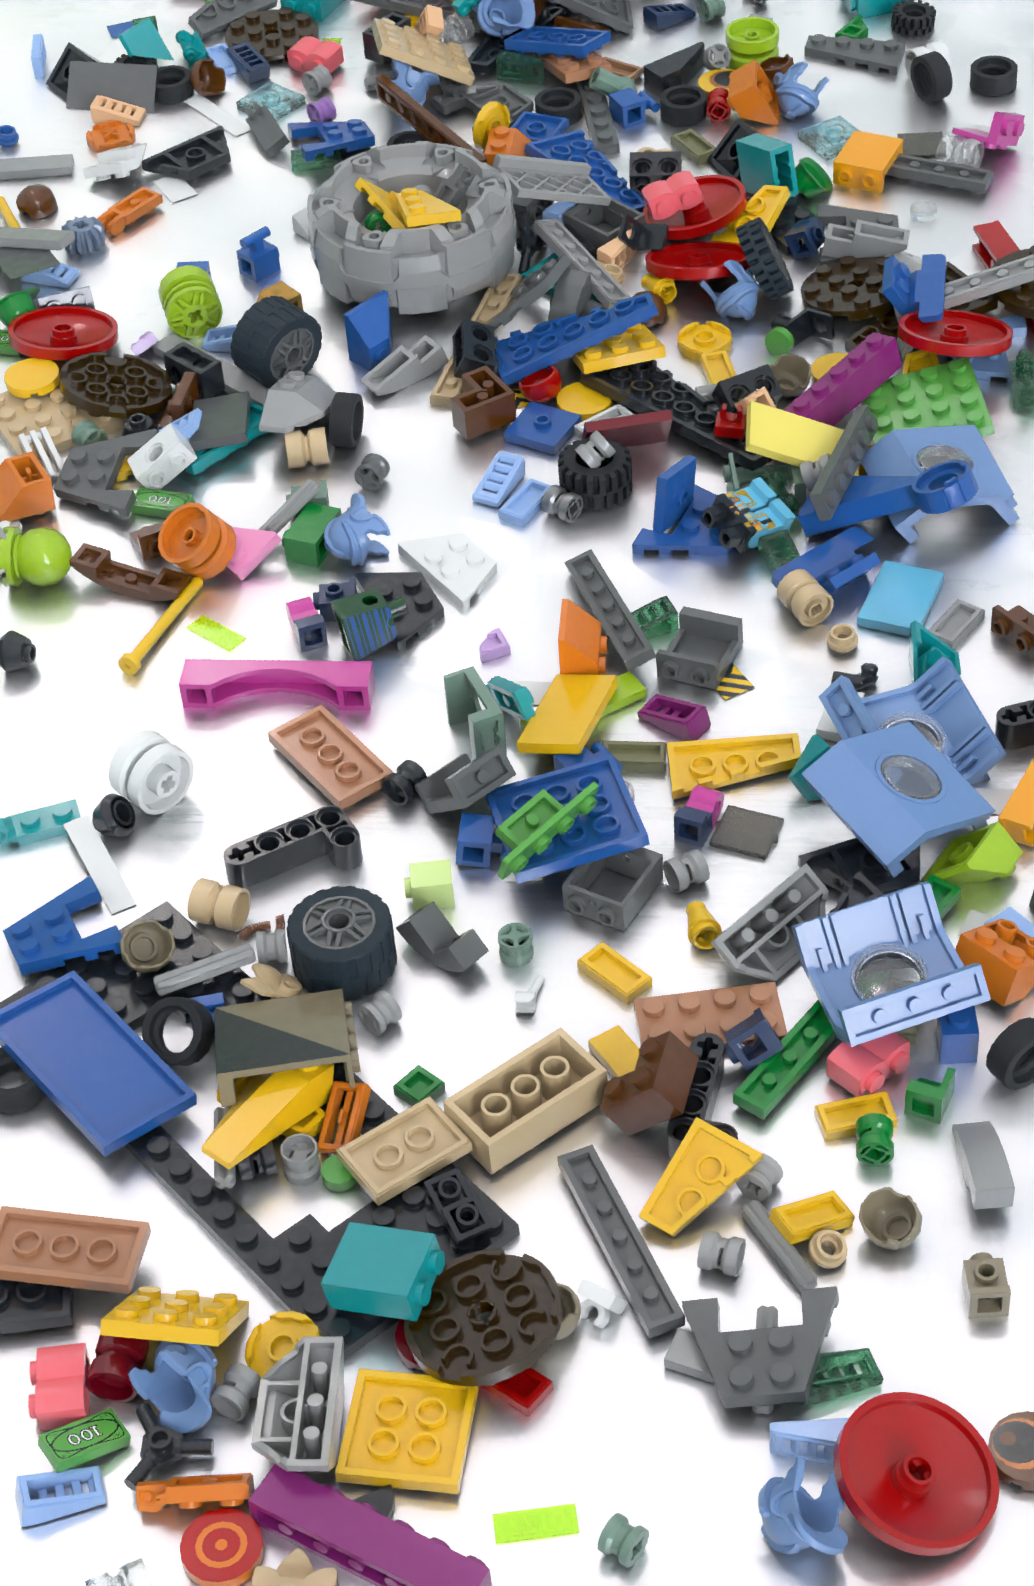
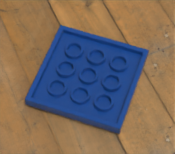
[485,754,650,884]

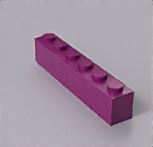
[783,332,902,426]
[248,1464,492,1586]

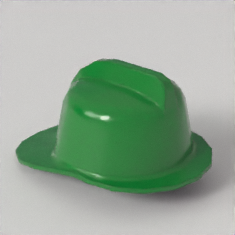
[795,157,833,199]
[0,287,40,328]

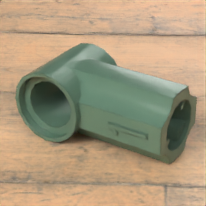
[588,67,638,97]

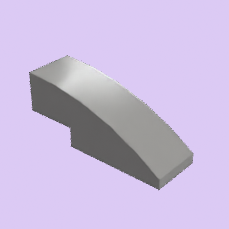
[822,219,910,258]
[360,335,449,396]
[952,1121,1015,1210]

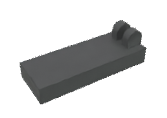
[245,103,290,157]

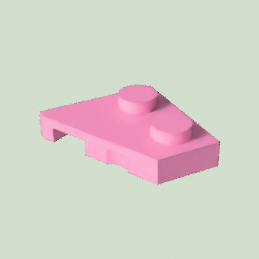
[225,527,282,581]

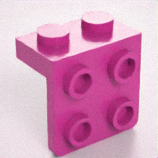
[952,112,1025,150]

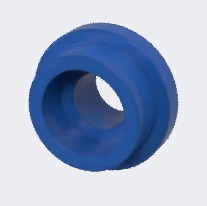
[0,125,19,147]

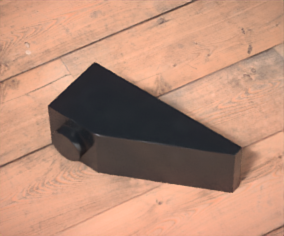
[643,41,705,98]

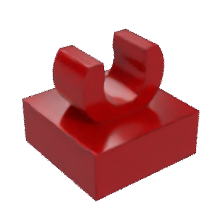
[714,403,746,439]

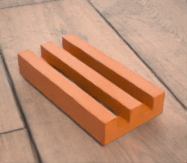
[317,1081,372,1156]

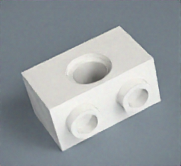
[127,423,197,490]

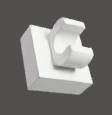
[576,1278,628,1329]

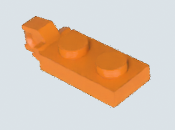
[136,1473,254,1513]

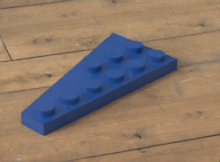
[524,129,645,213]
[494,292,659,386]

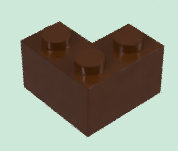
[451,365,516,440]
[599,1031,699,1136]

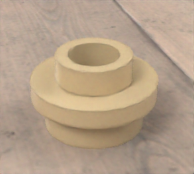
[827,624,858,652]
[808,1230,847,1269]

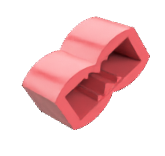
[287,36,344,74]
[641,171,703,220]
[826,1032,910,1097]
[28,1343,90,1431]

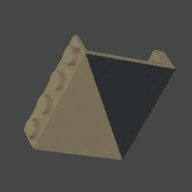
[214,989,361,1107]

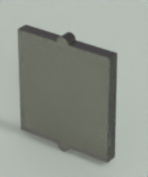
[897,131,947,159]
[709,805,784,860]

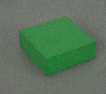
[393,1064,446,1106]

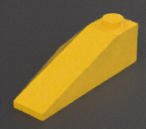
[202,1064,334,1169]

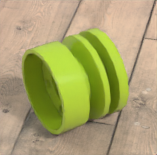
[158,265,223,339]

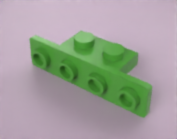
[495,782,599,880]

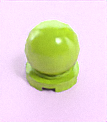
[0,526,73,587]

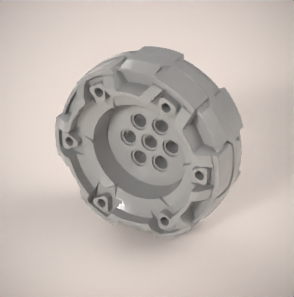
[307,141,517,314]

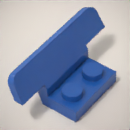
[882,254,947,323]
[771,527,881,595]

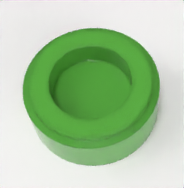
[765,327,794,357]
[321,1154,357,1192]

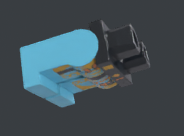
[701,477,796,553]

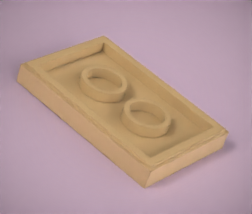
[336,1096,473,1206]

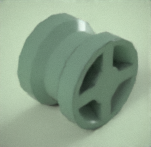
[697,0,726,22]
[71,420,108,446]
[497,923,534,967]
[597,1513,649,1568]

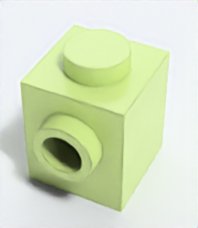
[404,859,455,912]

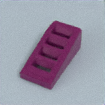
[637,694,711,741]

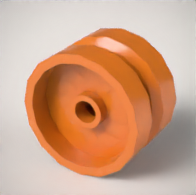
[158,502,236,580]

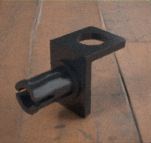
[618,214,671,251]
[771,308,835,348]

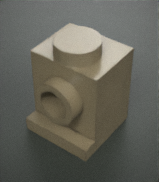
[962,1252,1011,1318]

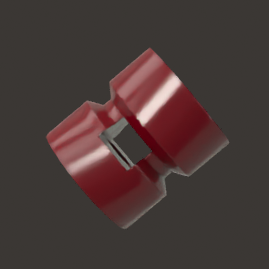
[86,1335,150,1403]

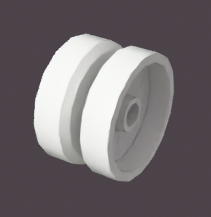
[108,730,194,815]

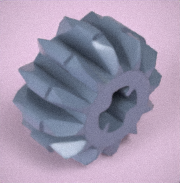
[61,215,106,256]

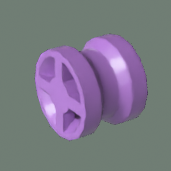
[306,96,337,122]

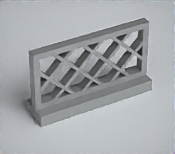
[492,153,611,206]

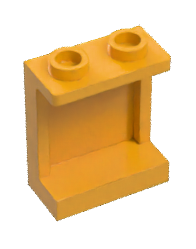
[833,130,903,193]

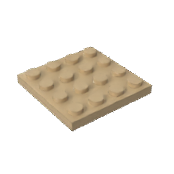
[371,17,475,86]
[0,372,125,460]

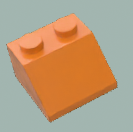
[727,59,780,126]
[484,126,532,166]
[558,599,608,675]

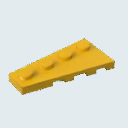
[667,733,801,800]

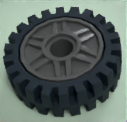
[736,217,794,301]

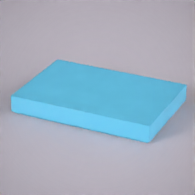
[857,560,944,637]

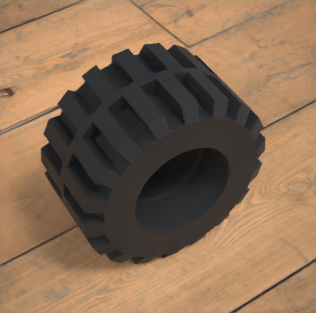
[558,437,633,510]

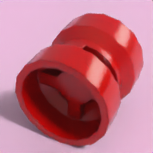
[706,88,731,123]

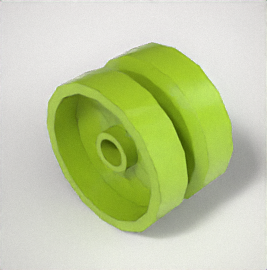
[725,16,779,70]

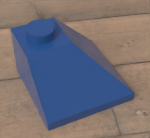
[344,290,393,371]

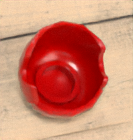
[519,366,562,403]

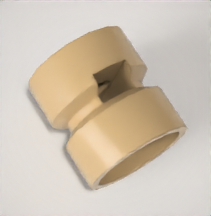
[284,427,329,469]
[777,569,834,627]
[187,878,251,932]

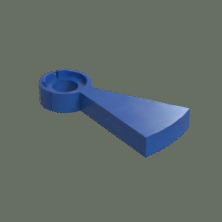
[798,460,979,537]

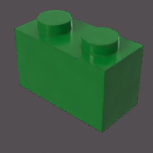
[282,502,342,568]

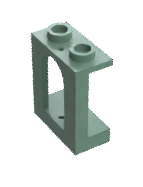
[723,453,807,508]
[443,666,507,761]

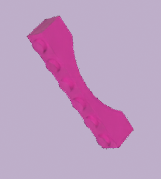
[179,659,375,711]

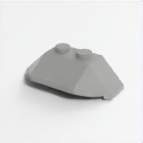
[259,371,337,434]
[711,863,829,982]
[251,1336,344,1471]

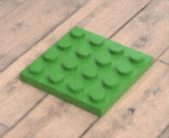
[861,357,995,452]

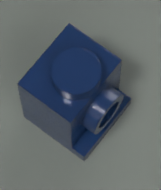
[784,216,825,260]
[313,577,357,622]
[723,1008,784,1071]

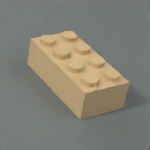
[443,1027,608,1175]

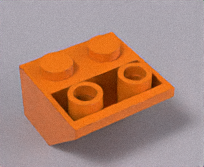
[0,451,56,522]
[955,918,1034,1007]

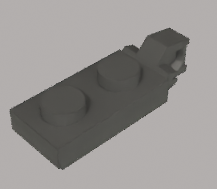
[422,164,476,227]

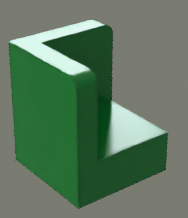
[904,1067,956,1124]

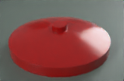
[643,175,747,240]
[645,241,750,283]
[8,306,119,360]
[897,309,1013,357]
[834,1392,999,1556]

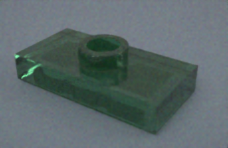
[291,149,342,172]

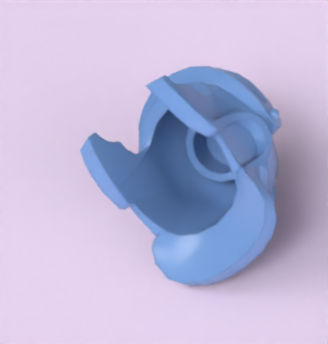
[477,0,535,38]
[390,59,440,105]
[773,62,829,119]
[700,260,760,320]
[324,493,391,567]
[128,1341,218,1435]
[758,1457,848,1555]

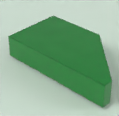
[835,14,868,39]

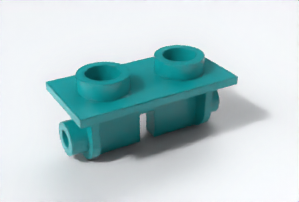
[175,30,208,68]

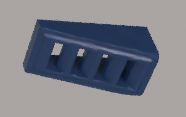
[643,3,696,32]
[226,41,270,84]

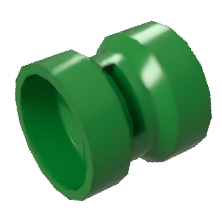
[855,1113,894,1166]

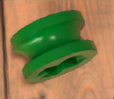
[364,211,391,233]

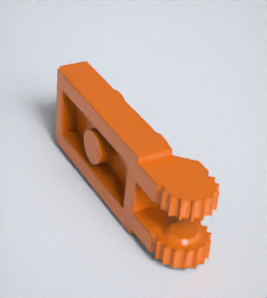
[96,187,163,236]

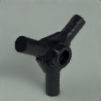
[515,211,547,275]
[124,1403,214,1491]

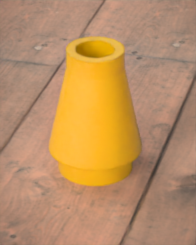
[641,274,677,304]
[686,901,722,950]

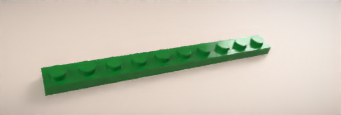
[733,874,962,1120]

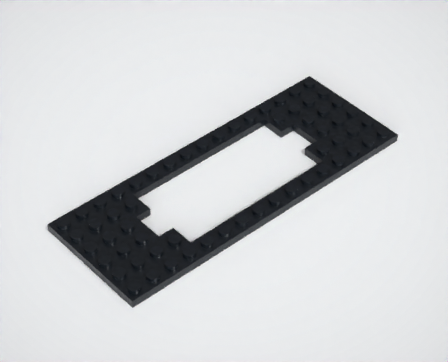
[0,901,520,1360]

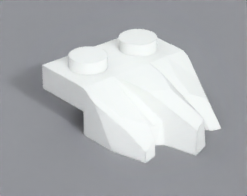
[83,143,147,181]

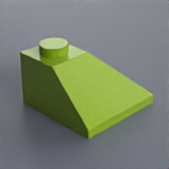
[920,821,1023,884]

